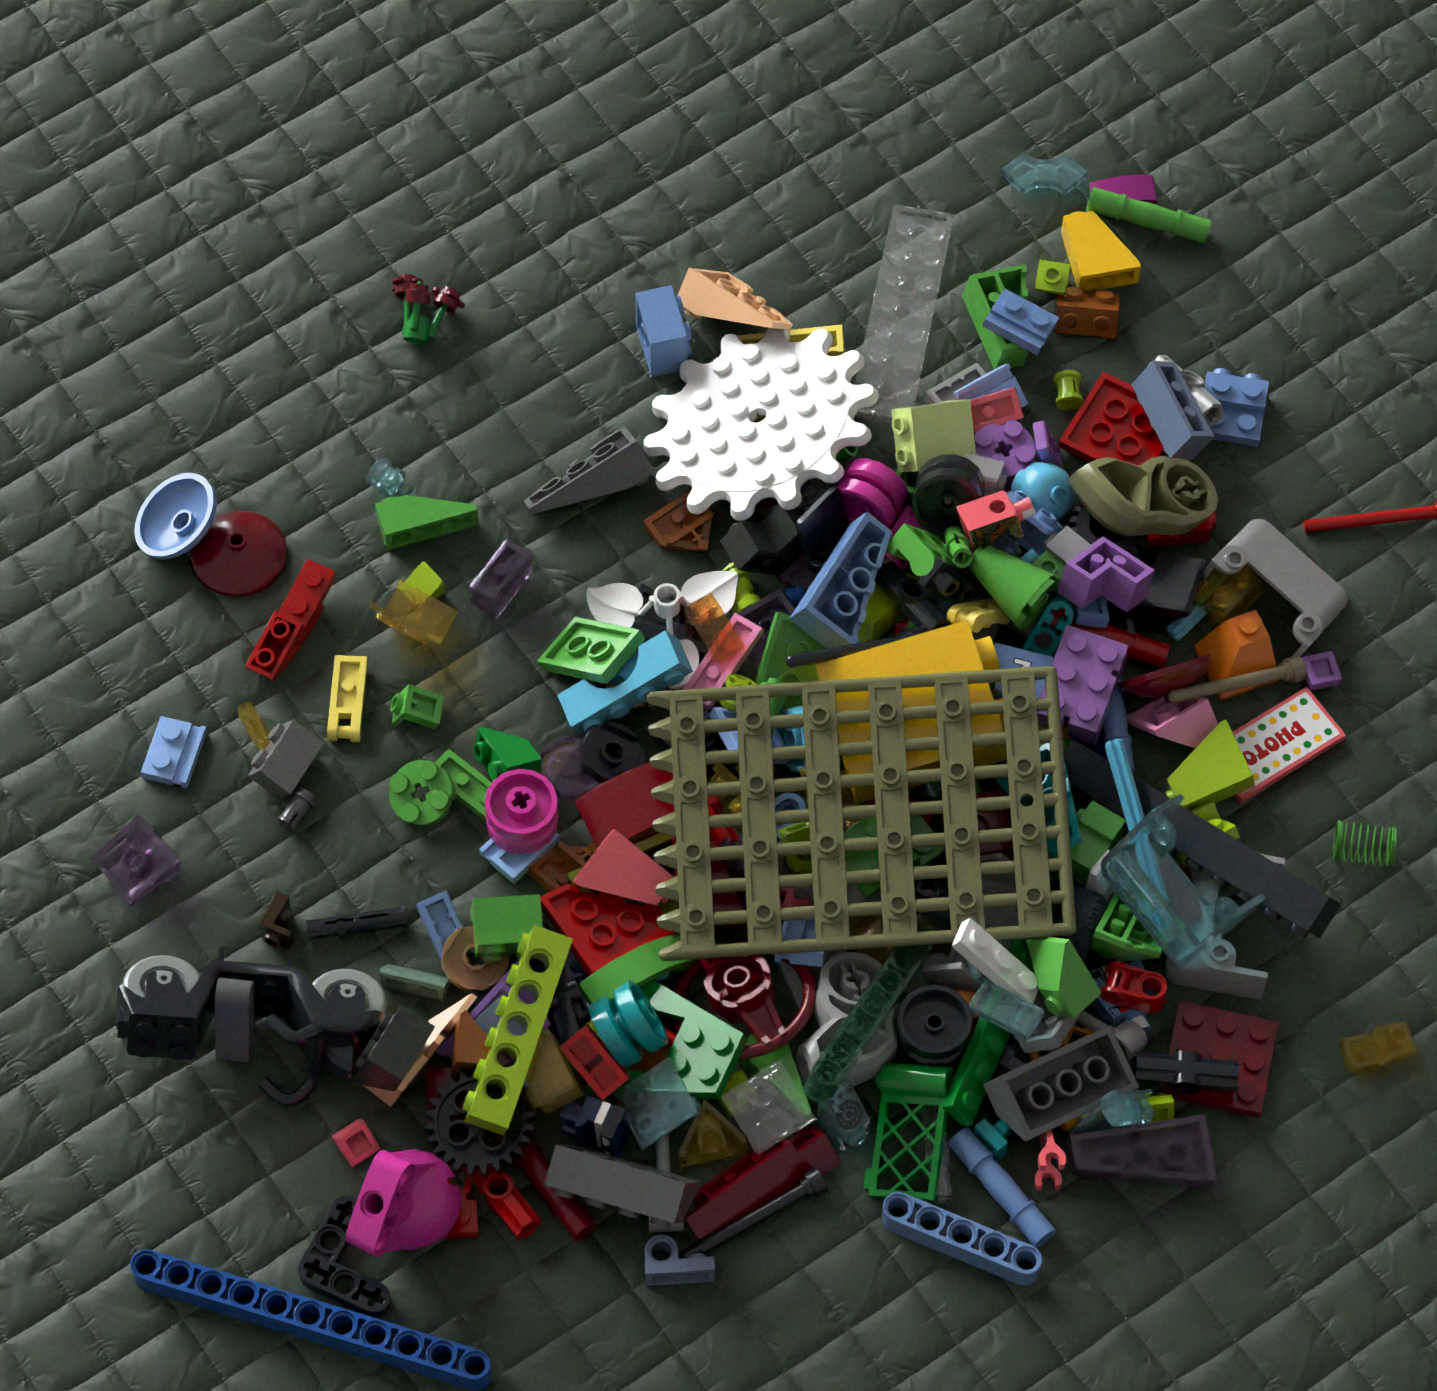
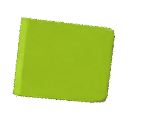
[400,562,445,611]

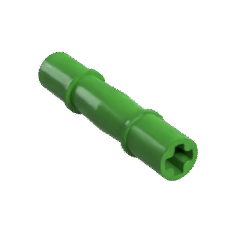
[1086,187,1211,243]

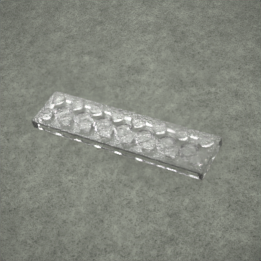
[854,204,954,424]

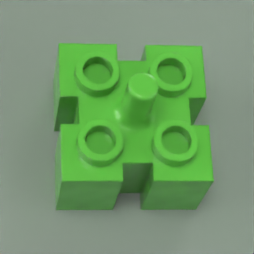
[1053,800,1126,888]

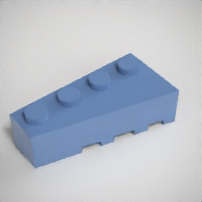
[789,512,892,648]

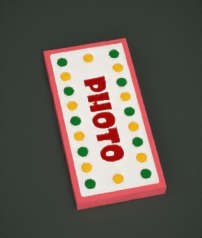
[1233,687,1346,804]

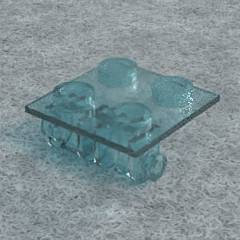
[614,1057,701,1150]
[1069,1088,1154,1136]

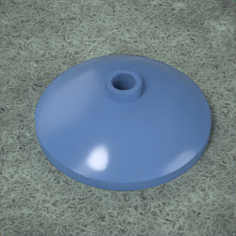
[135,473,217,559]

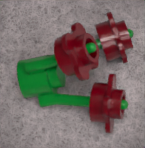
[392,274,465,345]

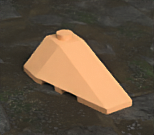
[677,268,793,330]
[363,993,477,1107]

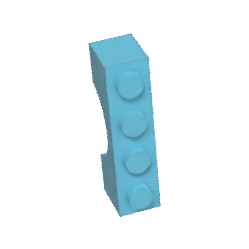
[557,630,693,736]

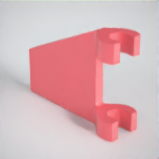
[1034,1129,1066,1191]

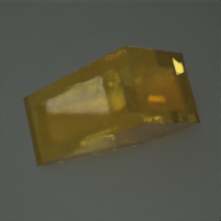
[526,1028,584,1114]

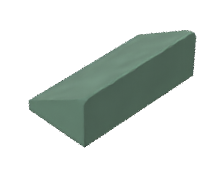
[380,964,451,1001]

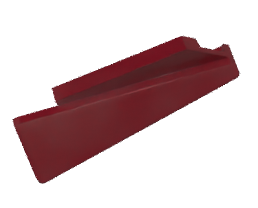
[685,1123,840,1239]

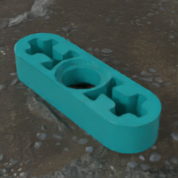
[1021,597,1074,656]

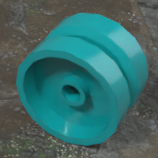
[588,980,668,1069]

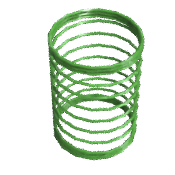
[1332,820,1397,868]

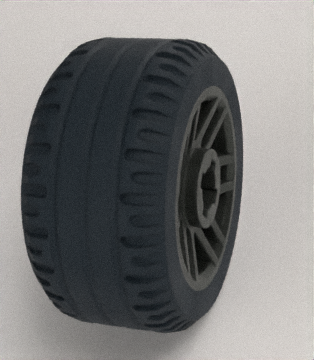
[1053,886,1108,967]

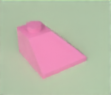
[1127,696,1218,748]

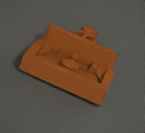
[641,489,713,552]
[527,841,598,895]

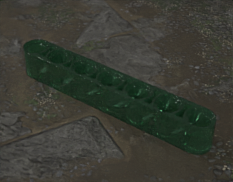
[804,925,934,1104]

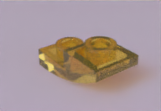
[1337,1021,1418,1074]

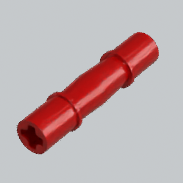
[1043,608,1170,669]

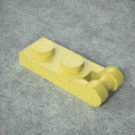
[947,598,1011,633]
[327,655,368,743]

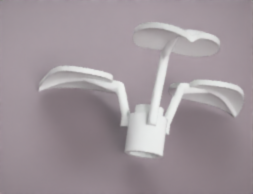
[586,571,738,689]

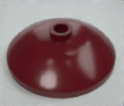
[191,511,287,597]
[1118,653,1214,702]

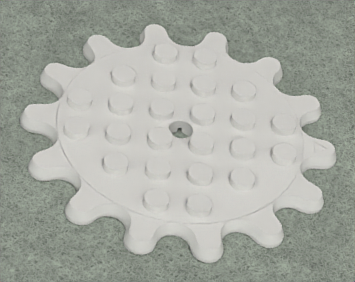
[643,328,879,521]

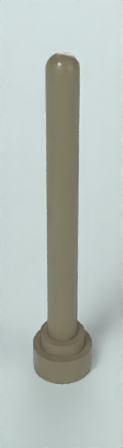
[1168,656,1307,703]

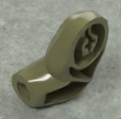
[1068,456,1218,537]

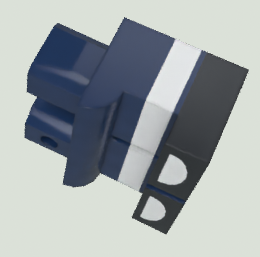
[560,1096,629,1157]

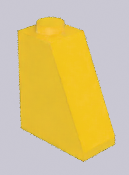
[1061,211,1141,292]

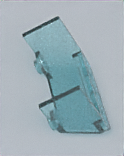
[1101,794,1266,965]

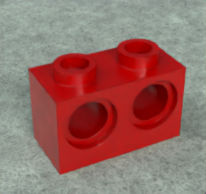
[559,1024,631,1101]

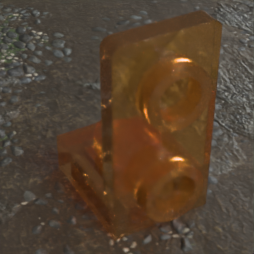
[684,592,744,663]

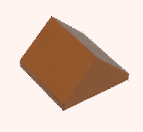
[450,1010,510,1075]

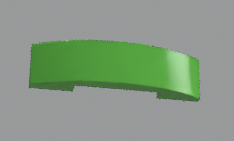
[578,933,699,1004]

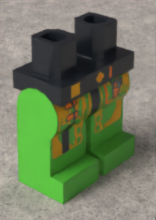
[886,523,978,603]

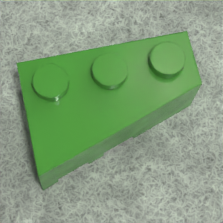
[962,264,1029,369]

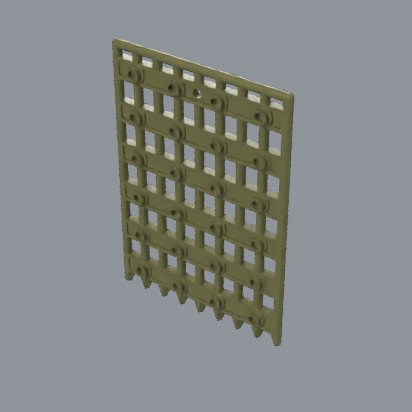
[647,666,1077,961]

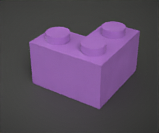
[1057,537,1155,612]

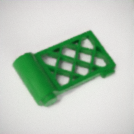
[863,1063,955,1202]

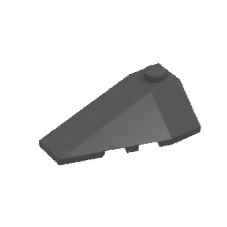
[524,426,655,514]

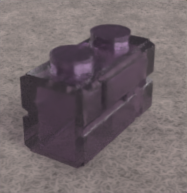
[469,539,533,618]

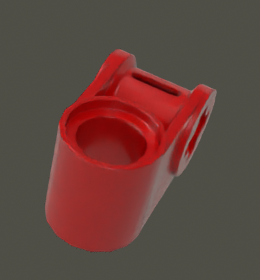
[1100,961,1167,1013]

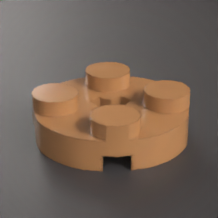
[441,926,509,993]

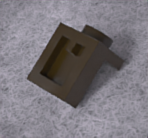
[259,891,294,949]

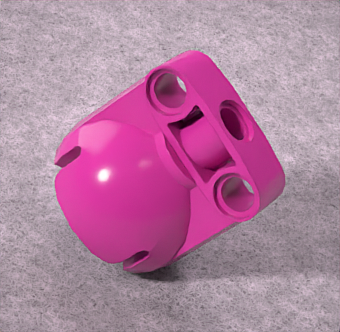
[345,1149,462,1257]

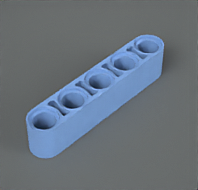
[882,1192,1042,1286]

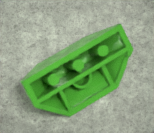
[1090,873,1172,962]

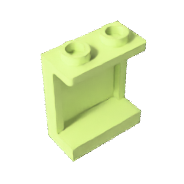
[891,399,976,472]

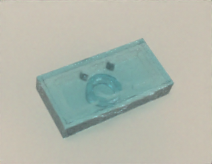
[968,980,1044,1041]

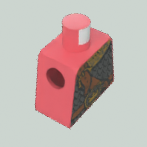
[956,491,1036,553]

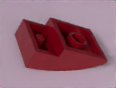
[574,762,675,848]

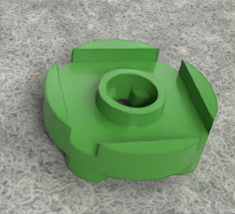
[389,760,456,827]

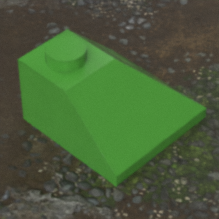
[1026,937,1102,1018]

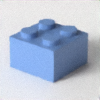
[635,285,692,377]

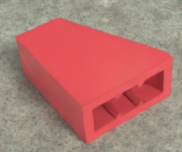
[571,829,674,905]

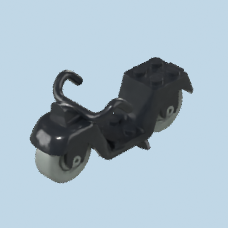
[115,947,387,1107]

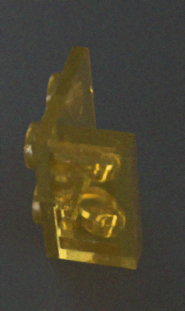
[369,580,458,646]

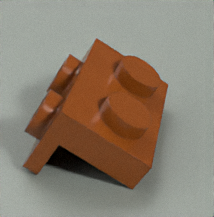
[1054,287,1120,338]

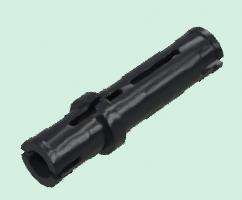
[306,905,408,941]

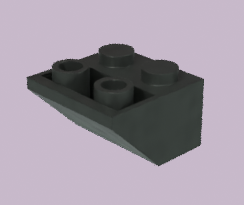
[353,1005,436,1092]

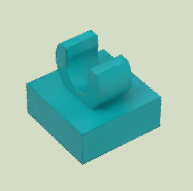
[974,1118,1012,1162]

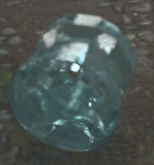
[366,457,406,497]

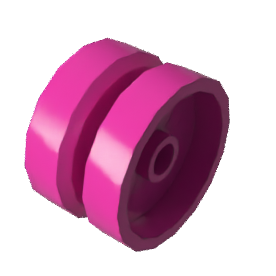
[834,458,909,529]
[485,769,559,854]

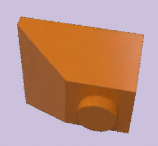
[1193,610,1279,701]

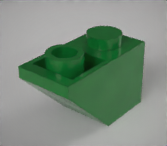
[473,727,542,781]

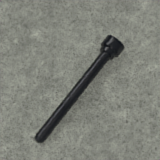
[785,626,924,668]
[679,1168,829,1259]

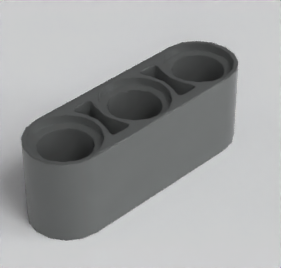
[215,977,255,1063]

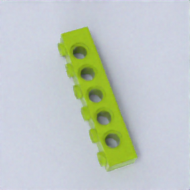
[462,925,573,1135]

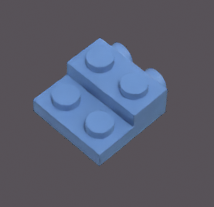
[1204,368,1269,447]

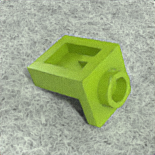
[1035,259,1070,295]

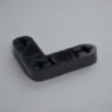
[298,1195,391,1318]

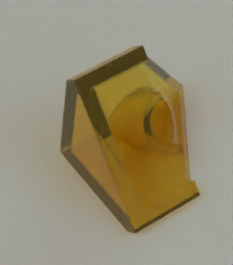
[679,1099,747,1169]

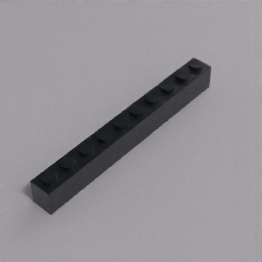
[1064,739,1341,939]

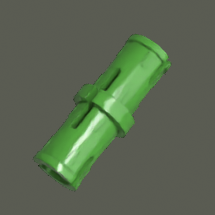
[944,526,973,568]

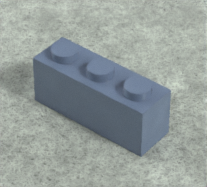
[1131,361,1214,460]

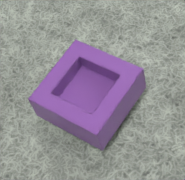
[1302,651,1342,691]

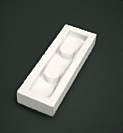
[952,918,1039,1009]

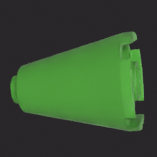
[970,545,1061,630]

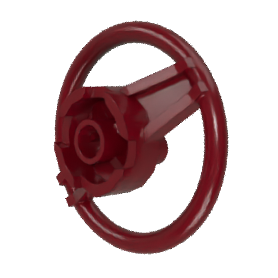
[672,940,816,1060]

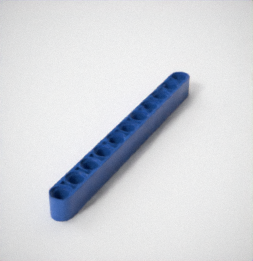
[130,1249,492,1391]

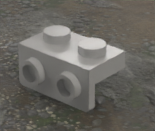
[1011,990,1081,1053]

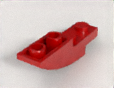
[244,559,337,681]

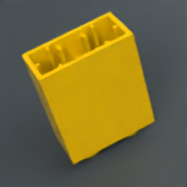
[816,620,1007,804]

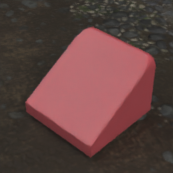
[331,1119,381,1167]

